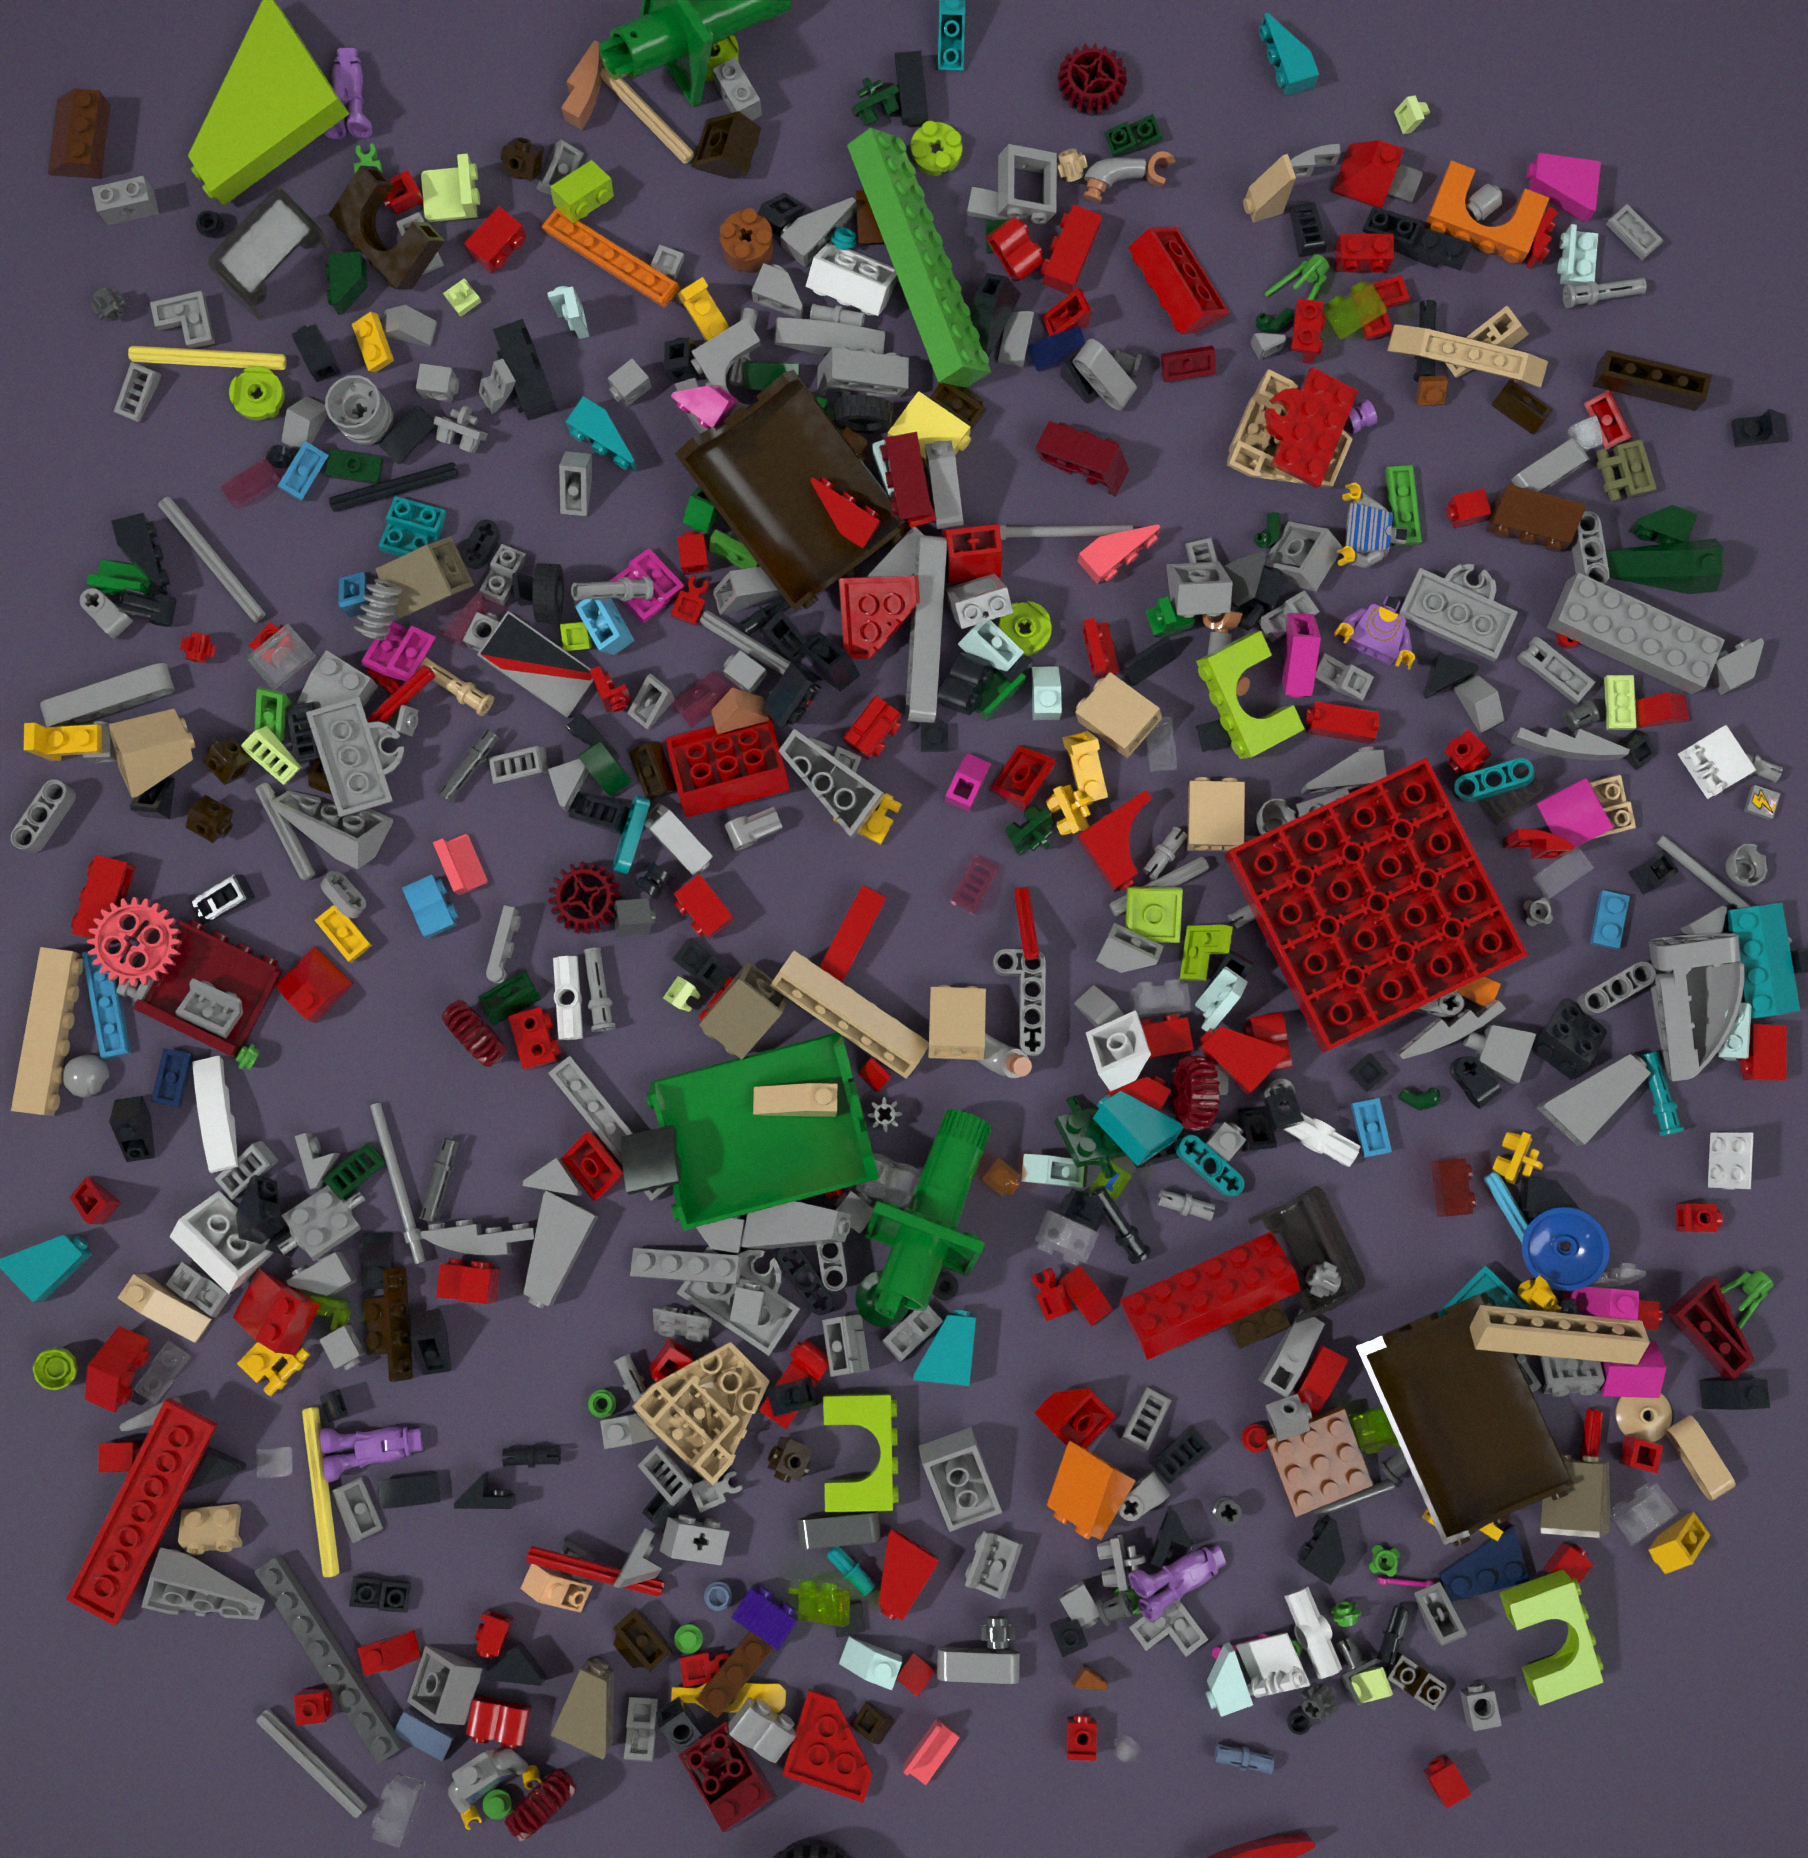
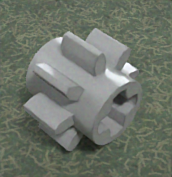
[868,1097,902,1132]
[1306,1261,1341,1298]

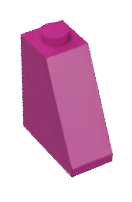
[1526,153,1601,222]
[1282,613,1321,698]
[1561,1287,1639,1320]

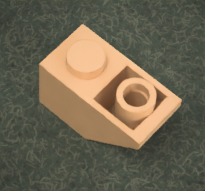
[520,1564,593,1613]

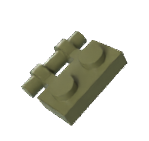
[1596,439,1657,503]

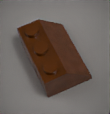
[48,89,110,179]
[1486,484,1586,552]

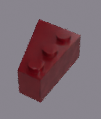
[1035,421,1129,497]
[880,432,932,521]
[1665,1276,1755,1379]

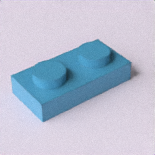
[277,441,329,501]
[1590,890,1630,950]
[1351,1098,1392,1158]

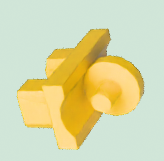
[1046,785,1094,835]
[1492,1132,1543,1185]
[1518,1275,1562,1313]

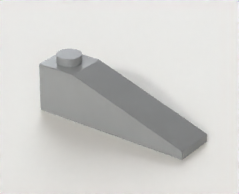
[271,790,393,869]
[141,1547,265,1620]

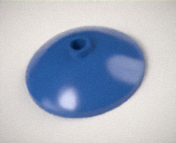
[1522,1207,1609,1291]

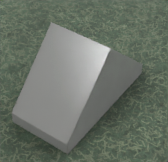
[381,305,437,347]
[281,396,328,451]
[628,674,675,730]
[1453,675,1504,734]
[548,759,589,812]
[1680,906,1727,935]
[1073,985,1124,1028]
[522,1158,582,1196]
[1414,1582,1467,1646]

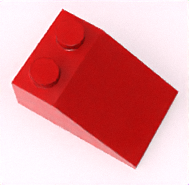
[233,1267,321,1355]

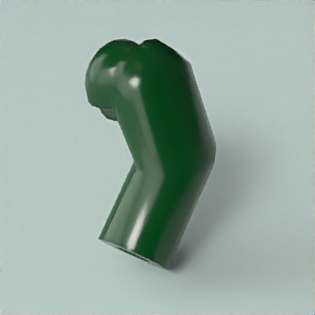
[1256,308,1295,333]
[1254,512,1281,548]
[1398,1087,1441,1111]

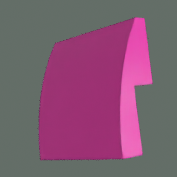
[608,548,684,625]
[362,621,436,681]
[1537,777,1614,848]

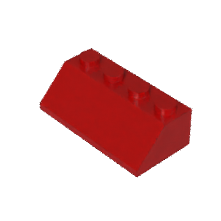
[1128,226,1230,335]

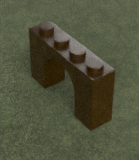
[329,166,445,290]

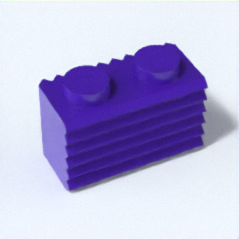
[731,1585,799,1650]

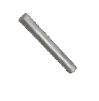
[1313,1479,1395,1518]

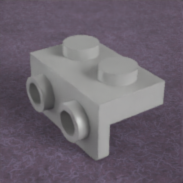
[176,978,243,1039]
[965,1531,1023,1599]

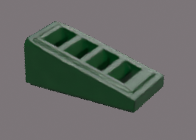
[323,1142,386,1200]

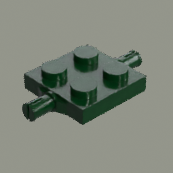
[1054,1095,1126,1179]

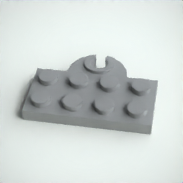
[1398,564,1518,662]
[306,697,404,817]
[677,1246,801,1356]

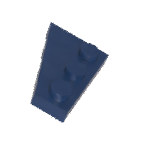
[1438,1524,1530,1602]

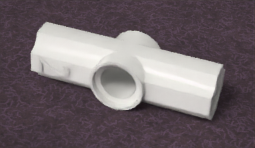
[553,956,583,1040]
[1283,1105,1361,1167]
[1284,1586,1342,1679]

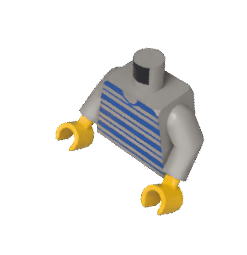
[1337,483,1407,568]
[448,1747,541,1830]

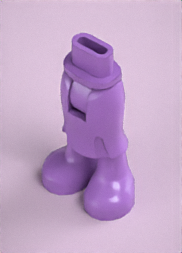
[324,48,373,139]
[320,1426,423,1482]
[1128,1544,1226,1623]

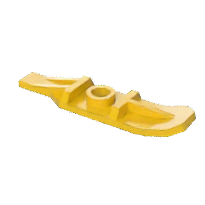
[671,1682,786,1713]

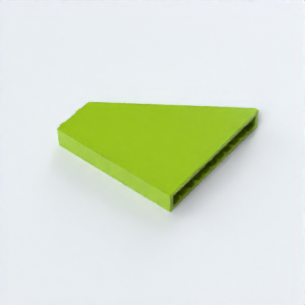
[188,0,350,206]

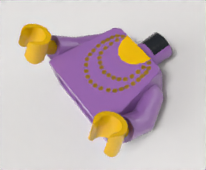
[1333,596,1415,670]

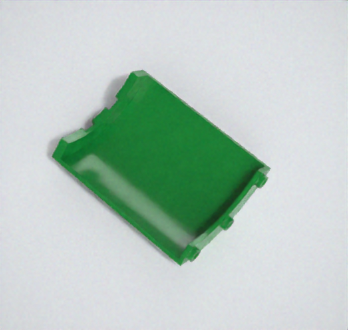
[646,1032,879,1231]

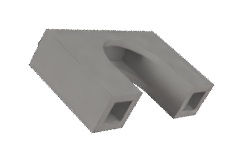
[691,318,761,415]

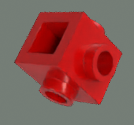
[1444,729,1491,775]

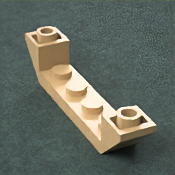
[1387,324,1548,388]

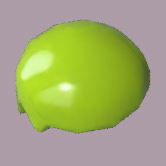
[32,1347,78,1391]

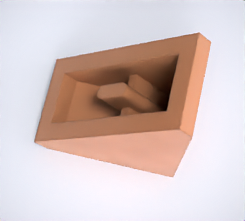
[711,687,769,734]

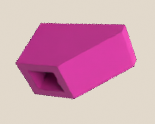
[671,385,739,429]
[945,753,992,813]

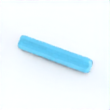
[1484,1172,1529,1243]

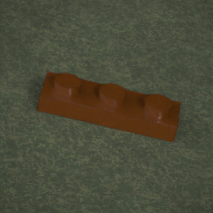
[695,1631,773,1719]

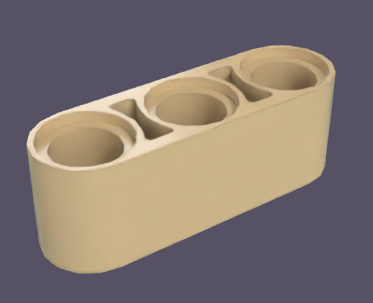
[1665,1415,1736,1501]

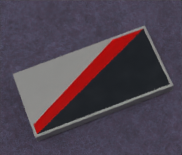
[477,611,593,718]

